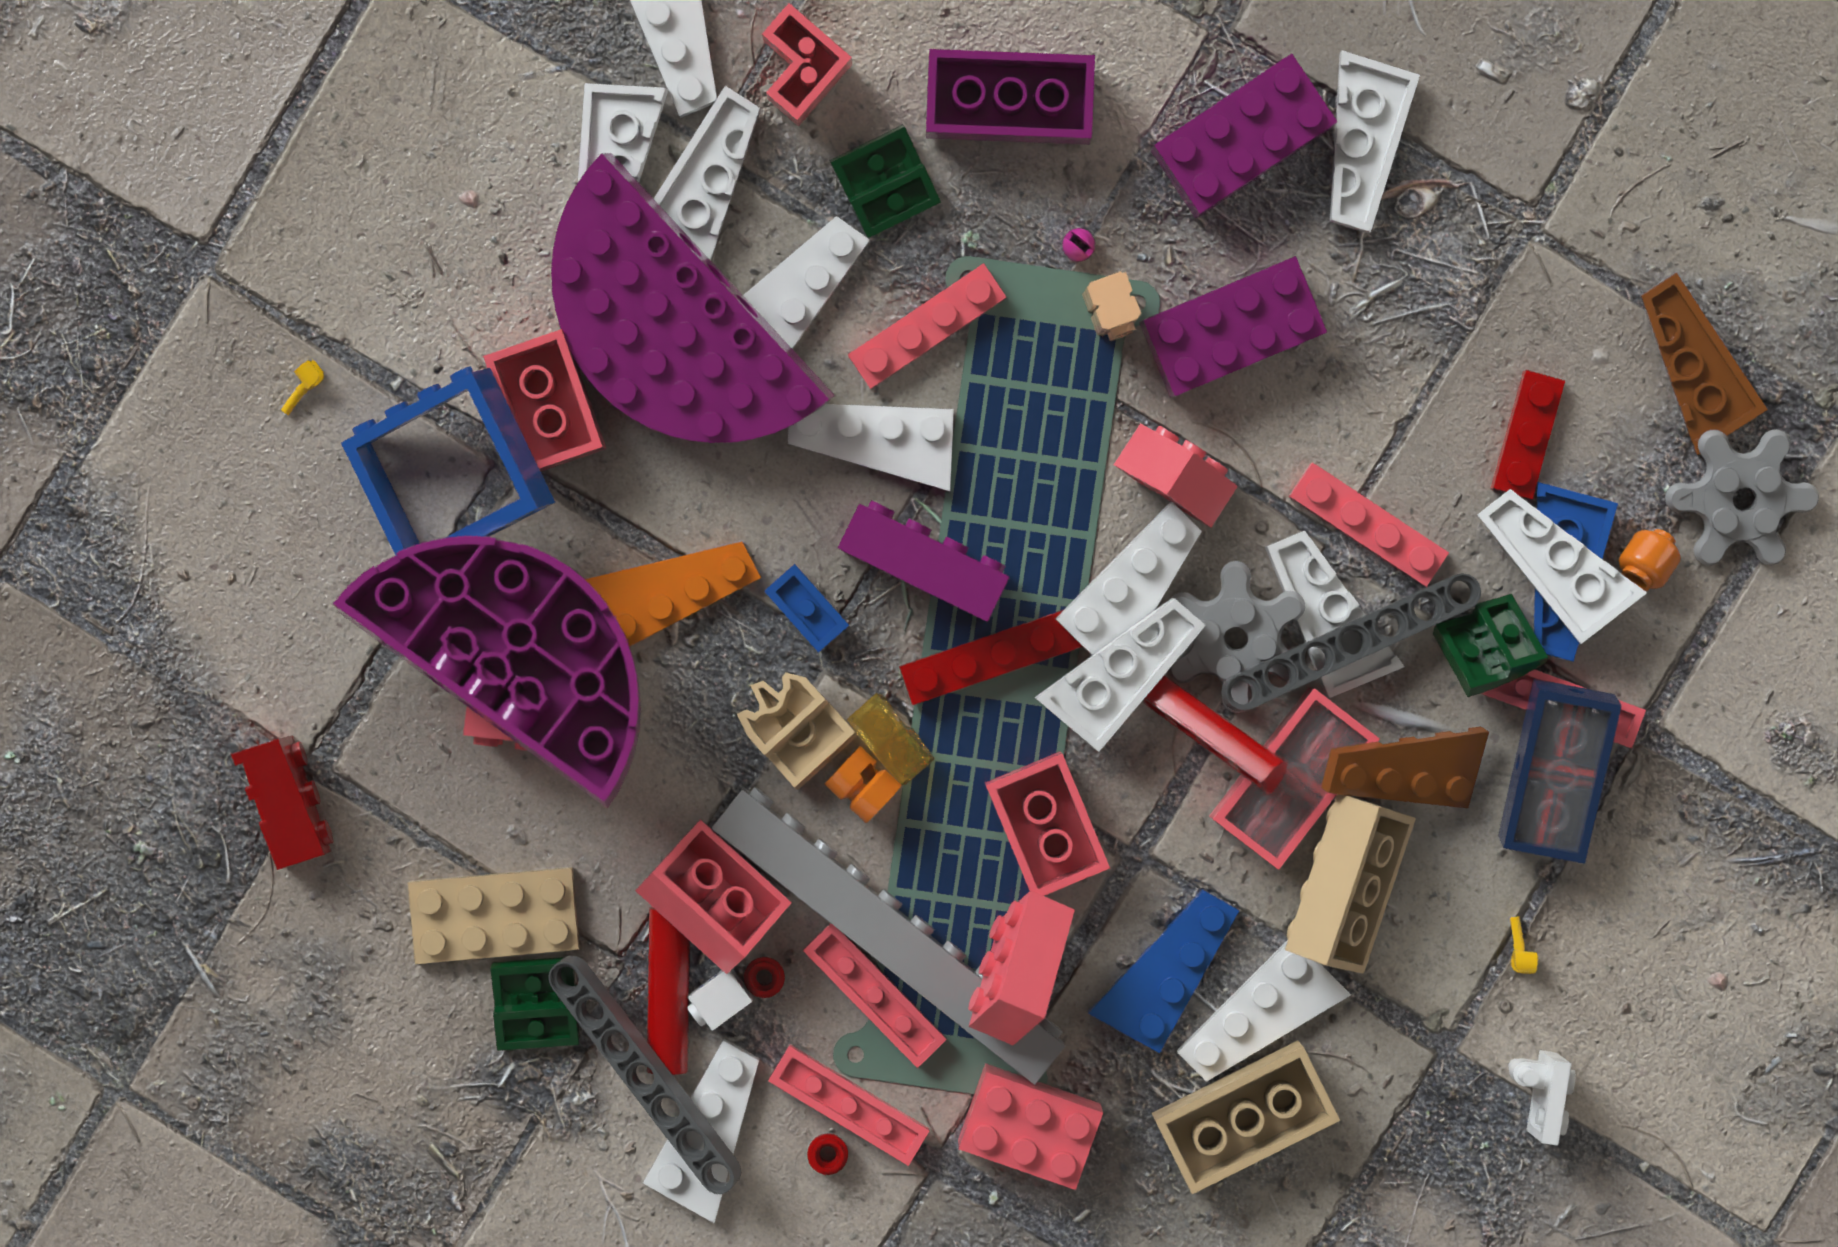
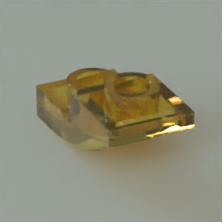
[847,693,935,785]

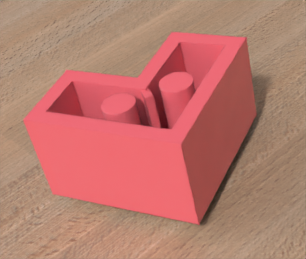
[762,3,852,127]
[1114,423,1238,528]

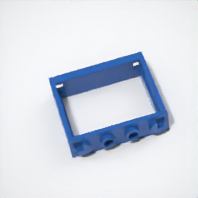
[341,366,556,555]

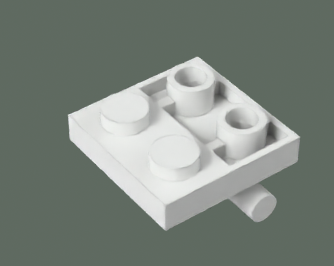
[1508,1050,1576,1146]

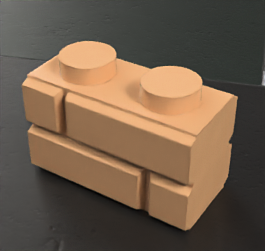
[1082,271,1141,341]

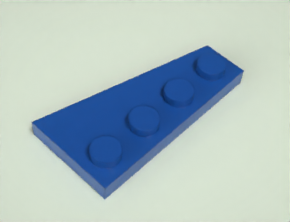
[1534,482,1618,662]
[1087,889,1240,1053]

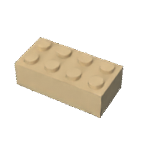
[1285,794,1416,974]
[1152,1040,1340,1194]

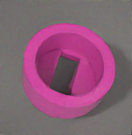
[1062,228,1095,262]

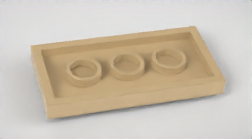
[408,867,580,964]

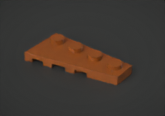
[1641,273,1768,455]
[1321,726,1489,809]

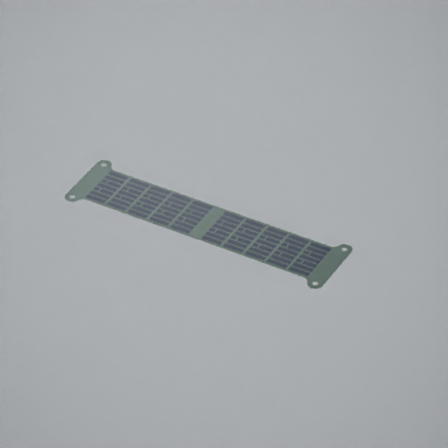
[833,256,1160,1094]

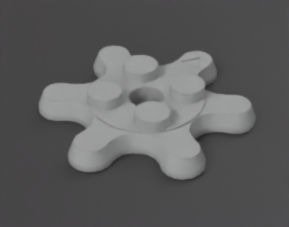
[1665,429,1819,565]
[1169,561,1305,713]

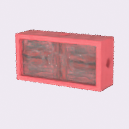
[1209,687,1380,870]

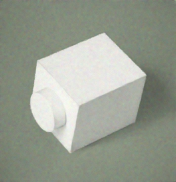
[687,969,754,1031]

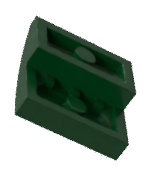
[829,124,941,238]
[1433,594,1548,697]
[490,957,579,1051]

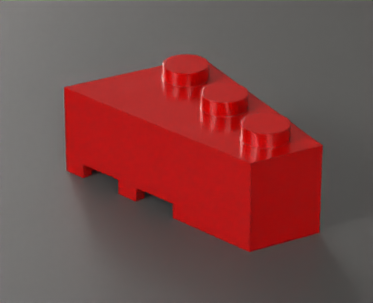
[231,735,334,870]

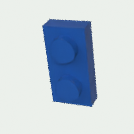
[764,564,849,653]

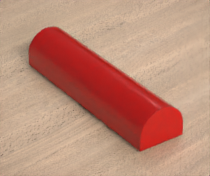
[1143,675,1287,794]
[647,907,690,1075]

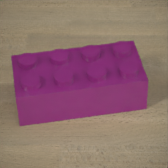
[926,49,1095,145]
[1151,53,1337,219]
[1139,256,1327,398]
[837,500,1010,622]

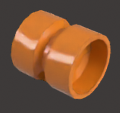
[824,746,902,823]

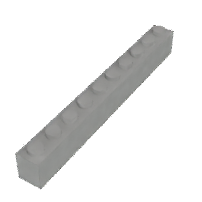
[711,787,1065,1085]

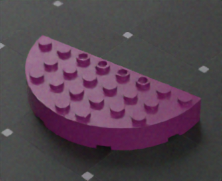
[551,153,835,443]
[332,536,641,809]

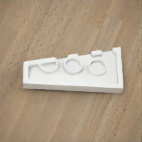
[630,0,717,118]
[1330,51,1420,234]
[654,86,760,260]
[743,216,870,349]
[788,404,954,492]
[1477,489,1647,645]
[1265,531,1405,698]
[1176,940,1351,1082]

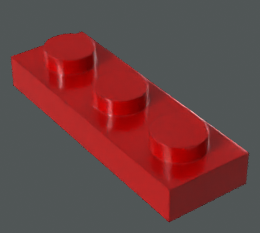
[1490,370,1565,500]

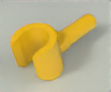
[281,360,324,415]
[1510,916,1538,974]

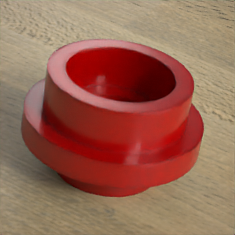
[744,957,785,998]
[807,1133,848,1175]

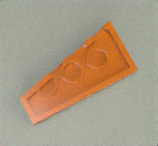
[585,541,762,647]

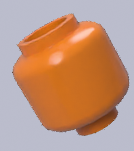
[1618,529,1681,591]

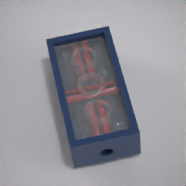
[1498,679,1622,864]

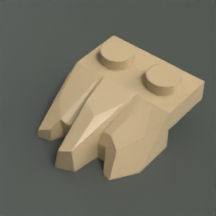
[737,672,858,790]

